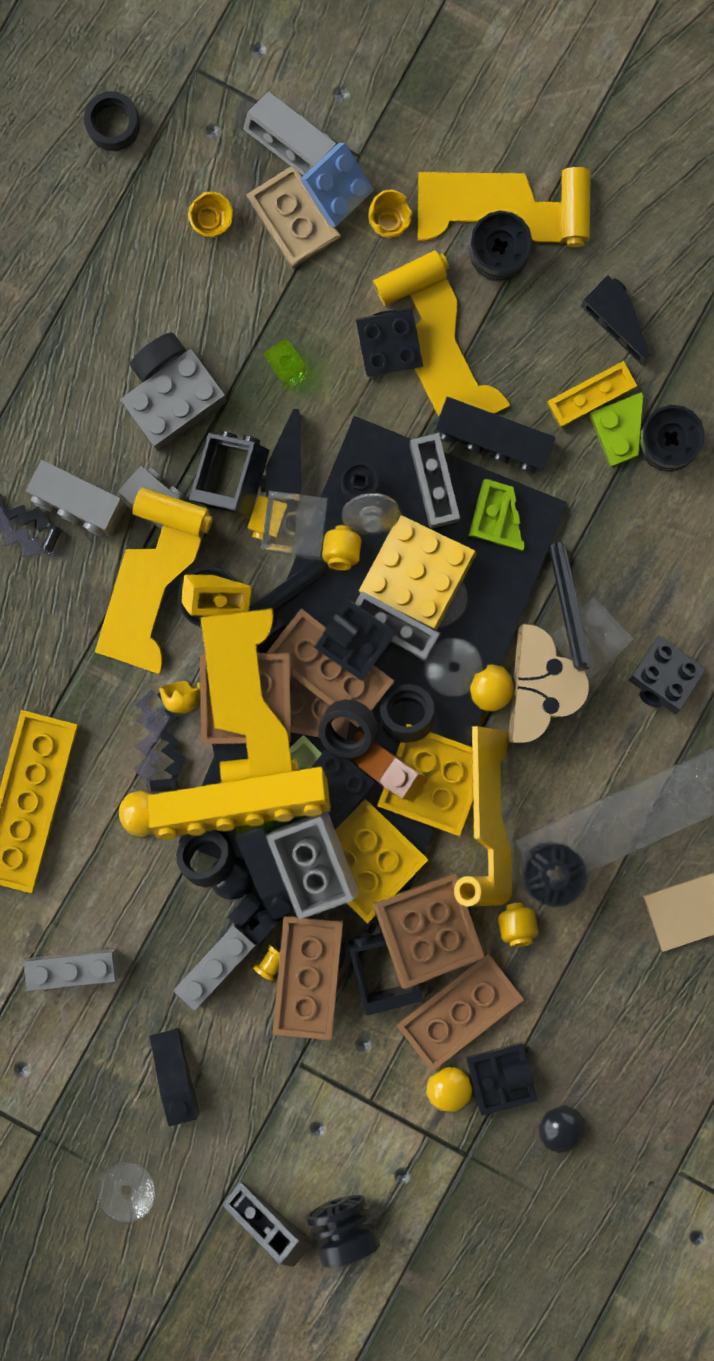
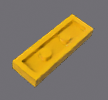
[547,361,637,428]

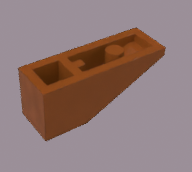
[348,730,429,802]

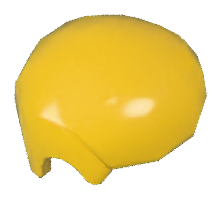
[368,189,412,238]
[188,192,233,238]
[470,664,514,711]
[159,681,201,714]
[119,790,153,838]
[426,1067,473,1112]

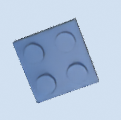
[300,143,374,227]

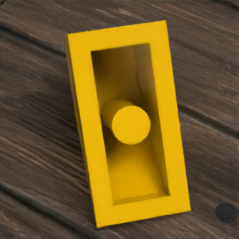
[181,575,251,615]

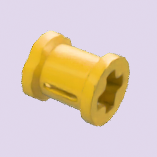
[253,944,281,983]

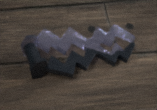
[0,494,63,557]
[134,690,186,794]

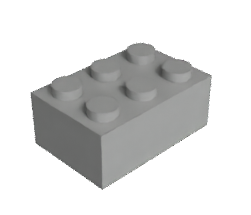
[120,348,227,452]
[26,460,127,538]
[266,812,359,919]

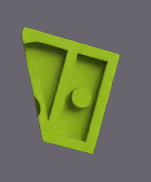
[589,392,643,467]
[468,479,524,551]

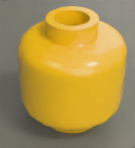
[322,525,361,571]
[498,903,539,947]

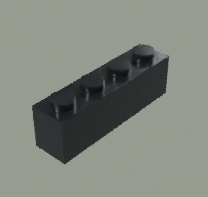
[433,396,556,474]

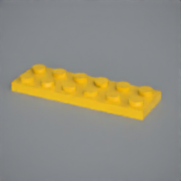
[0,710,79,894]

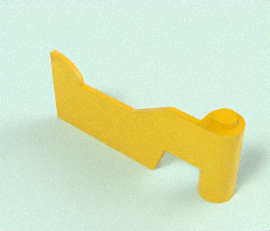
[417,167,591,248]
[373,250,510,417]
[95,487,213,674]
[201,609,299,783]
[454,726,512,906]

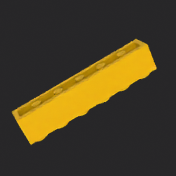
[148,767,330,840]

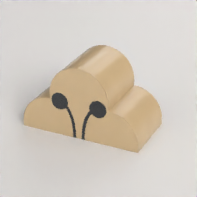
[508,624,589,743]

